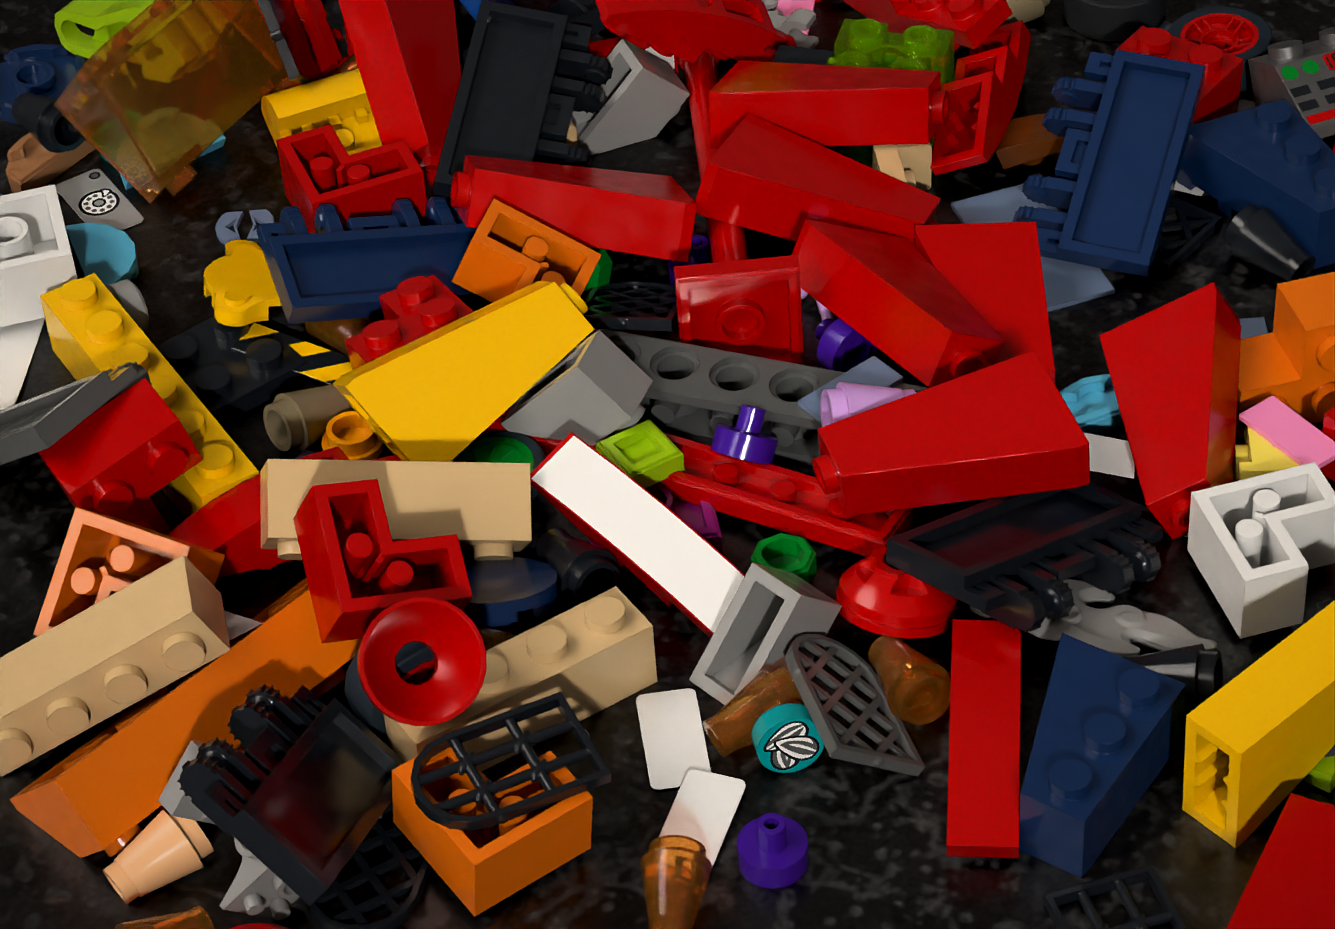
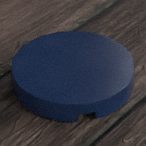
[0,44,91,124]
[463,557,559,627]

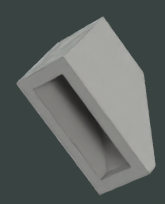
[571,38,690,156]
[501,330,653,446]
[689,562,843,715]

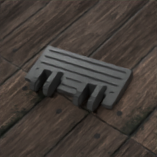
[0,362,152,465]

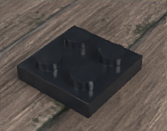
[155,316,310,426]

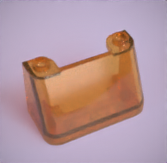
[54,0,298,204]

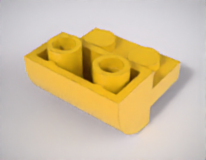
[261,68,382,155]

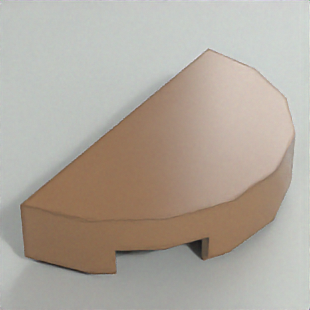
[6,125,99,193]

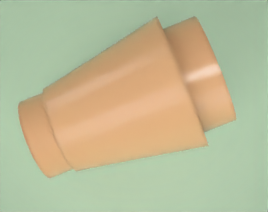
[103,810,214,904]

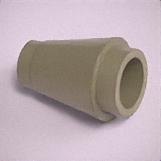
[263,385,355,452]

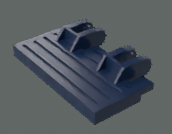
[1012,49,1205,278]
[256,197,492,324]

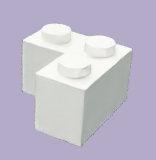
[1187,462,1335,639]

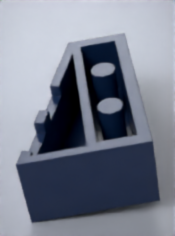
[1177,99,1335,269]
[1019,633,1186,879]

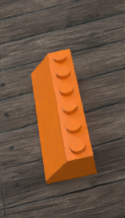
[9,577,361,858]

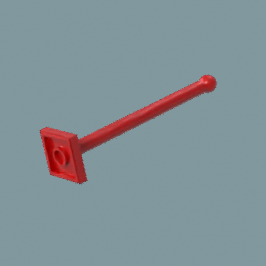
[674,48,804,365]

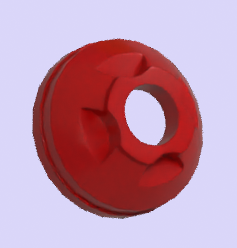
[835,547,957,639]
[357,597,487,726]

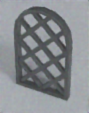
[785,633,925,777]

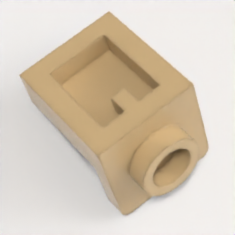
[872,142,932,191]

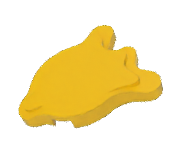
[203,240,282,327]

